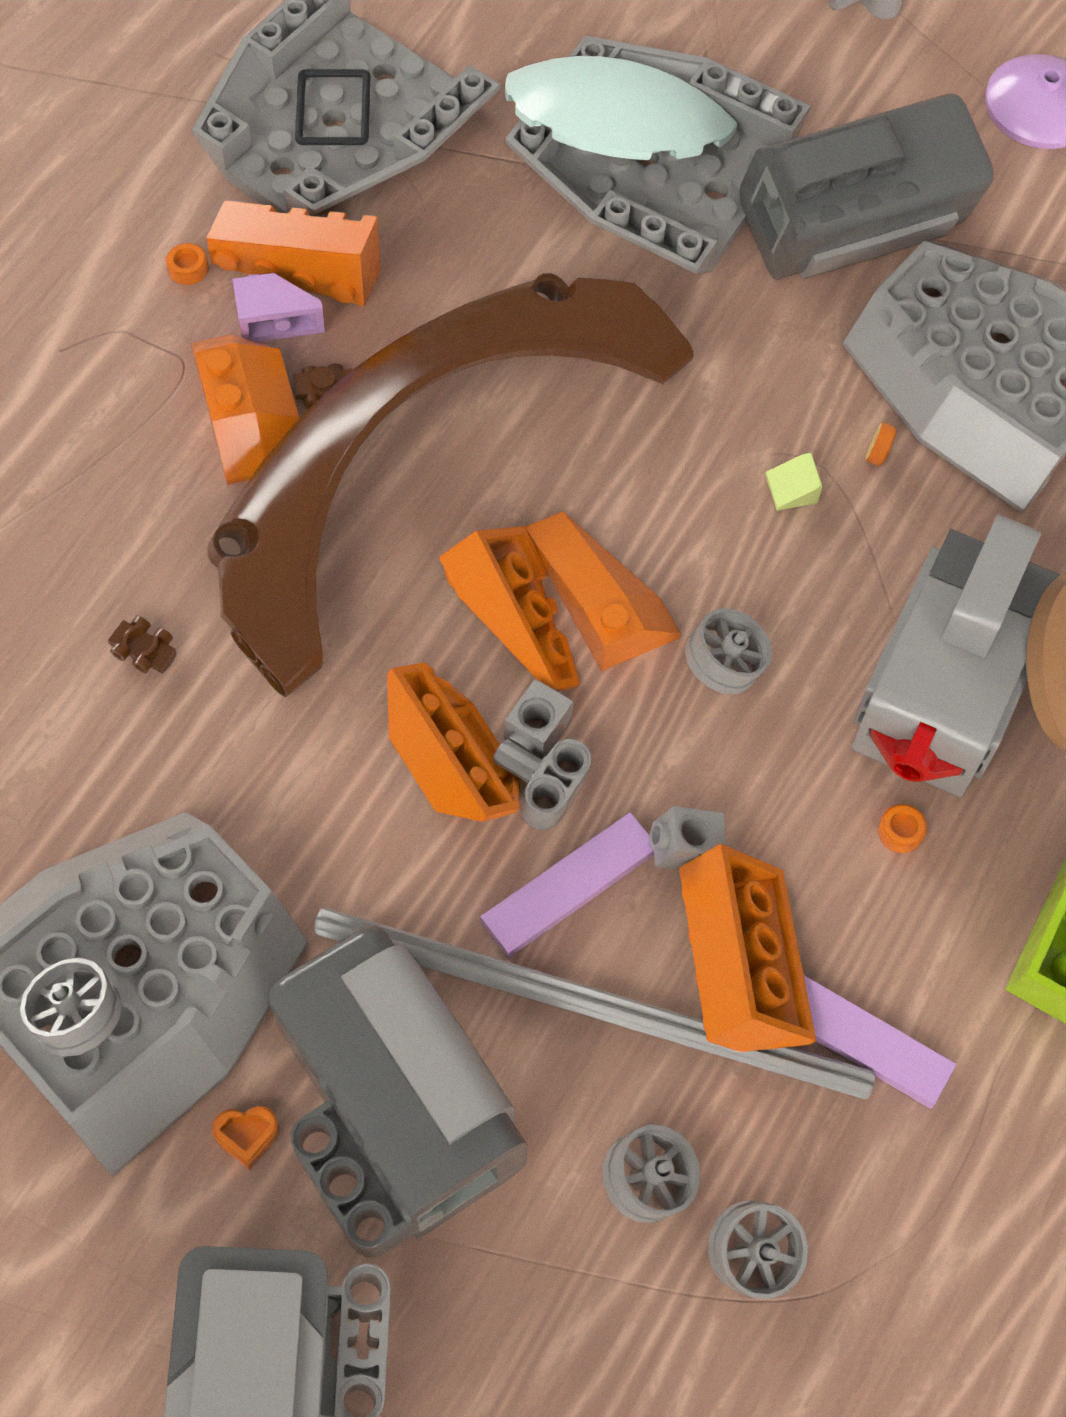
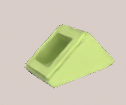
[765,453,822,511]

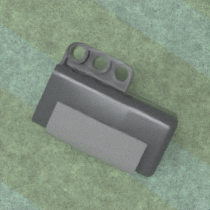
[739,93,994,280]
[268,926,527,1257]

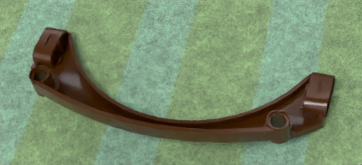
[207,273,694,697]

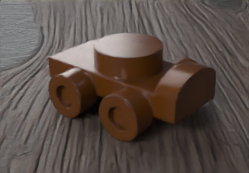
[293,363,352,409]
[108,615,177,674]

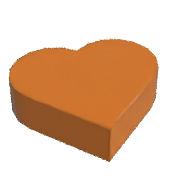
[212,1106,279,1171]

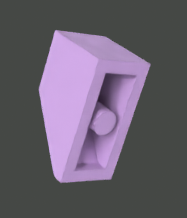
[232,273,325,342]

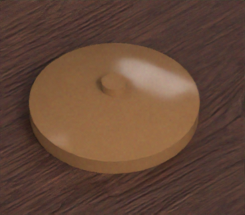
[1026,573,1066,752]

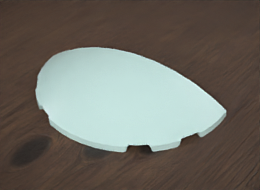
[505,56,738,160]

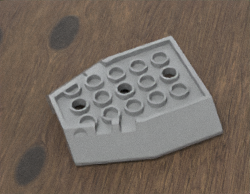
[192,0,500,216]
[505,36,811,274]
[843,241,1066,513]
[0,812,308,1176]

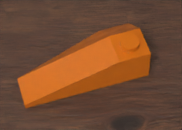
[525,511,681,671]
[438,526,580,692]

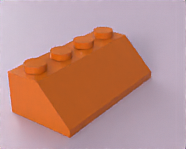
[679,843,817,1052]

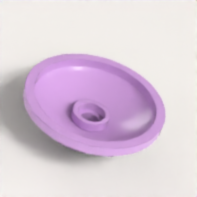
[985,54,1066,149]

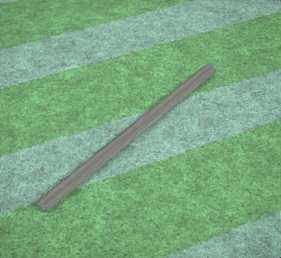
[314,907,875,1099]

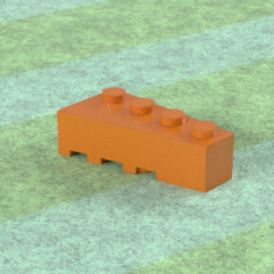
[207,201,381,306]

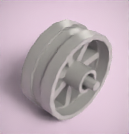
[685,608,772,694]
[20,958,122,1057]
[602,1124,700,1223]
[708,1200,808,1299]

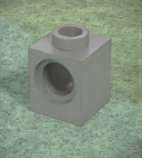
[504,679,574,760]
[649,806,727,870]

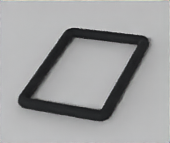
[295,69,371,145]

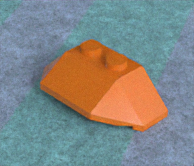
[190,334,299,485]
[387,662,520,822]

